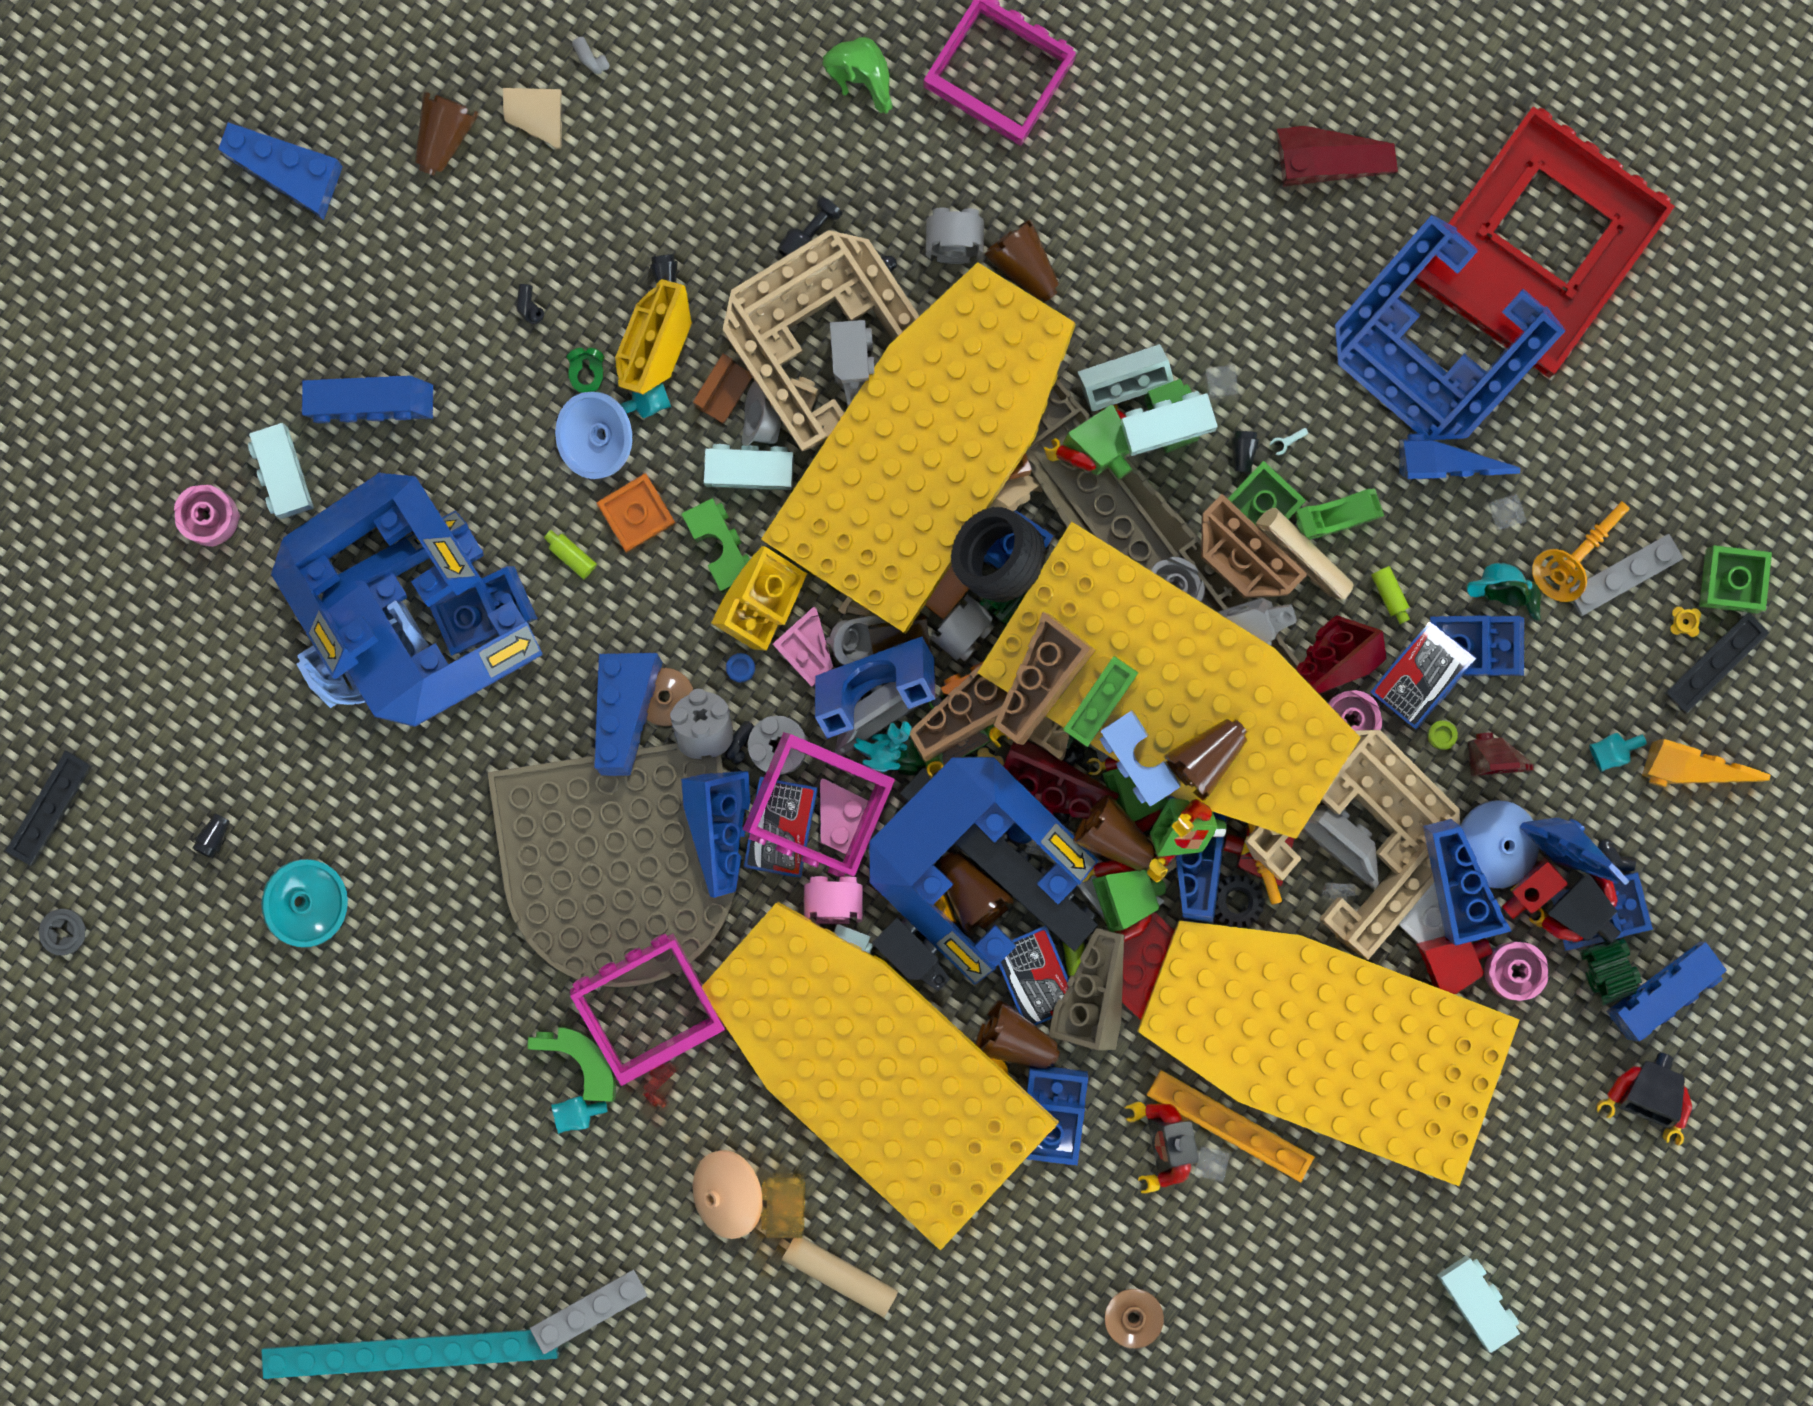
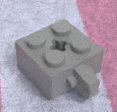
[830,320,875,406]
[1218,598,1297,645]

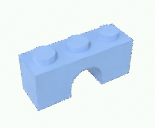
[1100,710,1181,806]

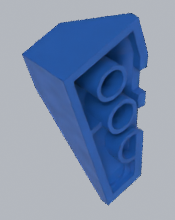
[1399,434,1520,479]
[681,771,751,898]
[1520,817,1629,885]

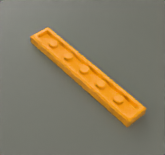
[1146,1069,1315,1183]

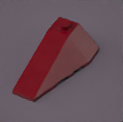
[1276,126,1398,187]
[1296,615,1387,694]
[1468,733,1534,776]
[1003,741,1119,819]

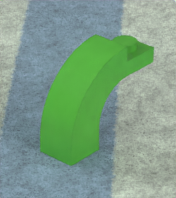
[1295,489,1384,540]
[528,1027,616,1102]

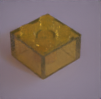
[761,1173,806,1238]

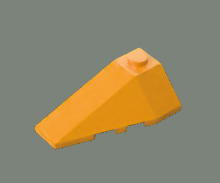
[1642,739,1771,787]

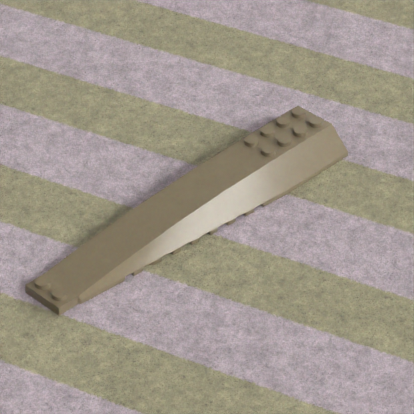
[1026,379,1300,669]

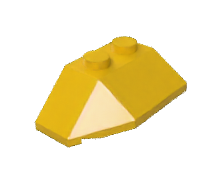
[615,279,692,394]

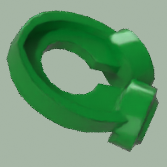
[566,348,605,393]

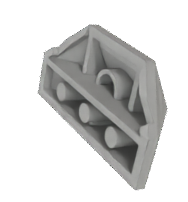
[835,682,936,756]
[1302,805,1379,889]

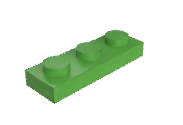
[1063,656,1139,747]

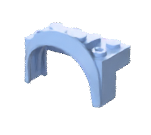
[297,601,429,708]

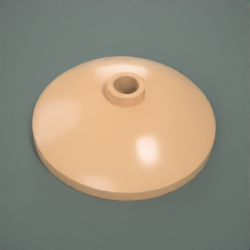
[693,1150,762,1239]

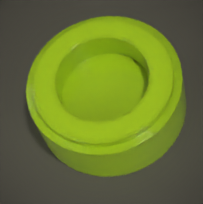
[1427,720,1458,750]

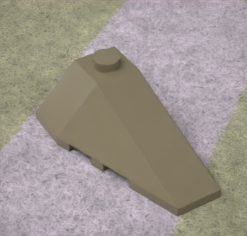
[1049,928,1124,1051]

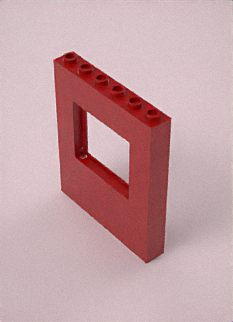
[1412,106,1675,379]

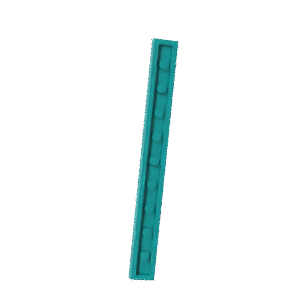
[262,1330,558,1379]

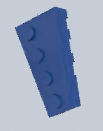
[218,122,343,220]
[302,376,433,424]
[595,653,663,776]
[1169,797,1227,925]
[1423,819,1511,946]
[1606,942,1727,1042]

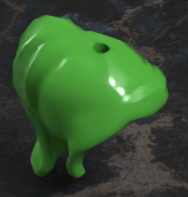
[822,37,893,114]

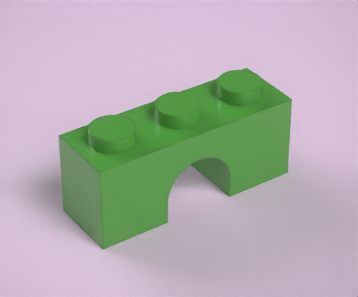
[681,498,750,594]

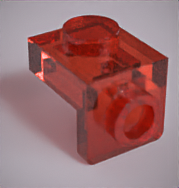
[643,1061,679,1108]

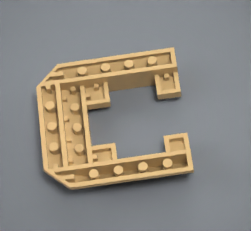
[722,230,919,452]
[1245,730,1460,960]

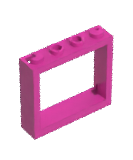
[923,0,1076,146]
[742,732,895,877]
[570,933,725,1086]

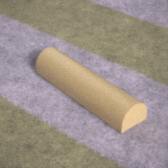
[1255,508,1353,600]
[781,1234,898,1318]

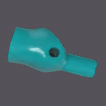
[620,383,671,418]
[1589,733,1647,773]
[551,1096,608,1134]

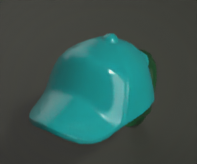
[1466,563,1541,621]

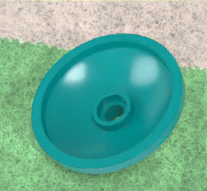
[261,859,348,947]

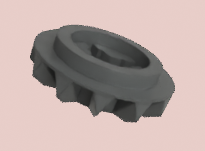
[39,909,87,955]

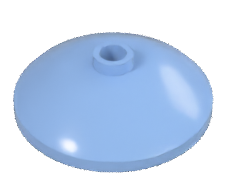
[555,392,632,479]
[1461,800,1539,888]

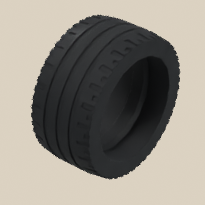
[951,507,1046,602]

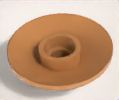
[647,668,693,726]
[1105,1289,1164,1349]

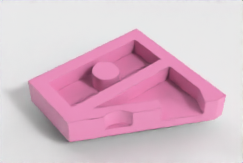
[773,607,833,687]
[820,778,868,854]

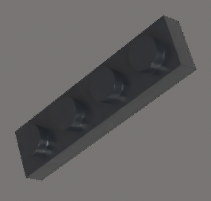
[1664,612,1770,714]
[6,750,93,866]

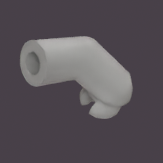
[572,37,610,74]

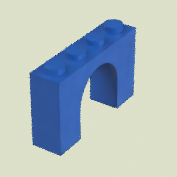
[815,637,935,739]

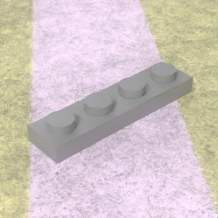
[1570,534,1684,616]
[530,1269,648,1354]

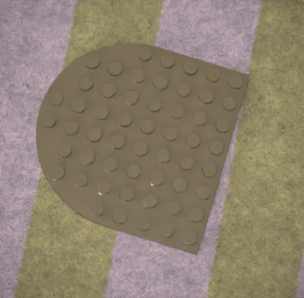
[487,743,735,987]

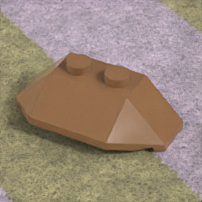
[1201,494,1307,598]

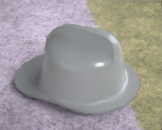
[742,381,781,446]
[826,615,886,665]

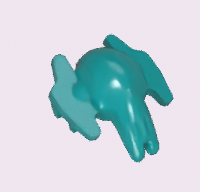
[854,721,912,772]

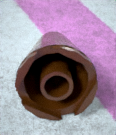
[415,91,479,176]
[984,219,1059,302]
[1163,719,1247,801]
[1073,795,1157,871]
[938,852,1014,936]
[975,1000,1060,1069]

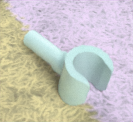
[1270,428,1308,456]

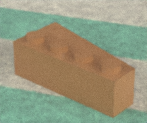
[994,612,1096,745]
[910,663,1008,763]

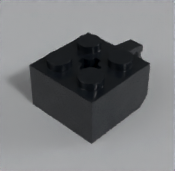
[872,918,950,991]

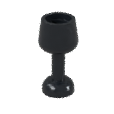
[777,196,843,257]

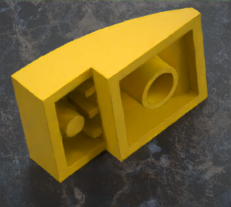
[711,546,807,651]

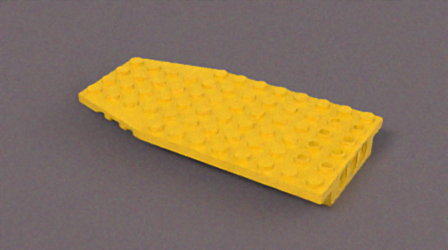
[761,262,1076,634]
[977,521,1361,839]
[702,902,1059,1251]
[1137,921,1520,1186]

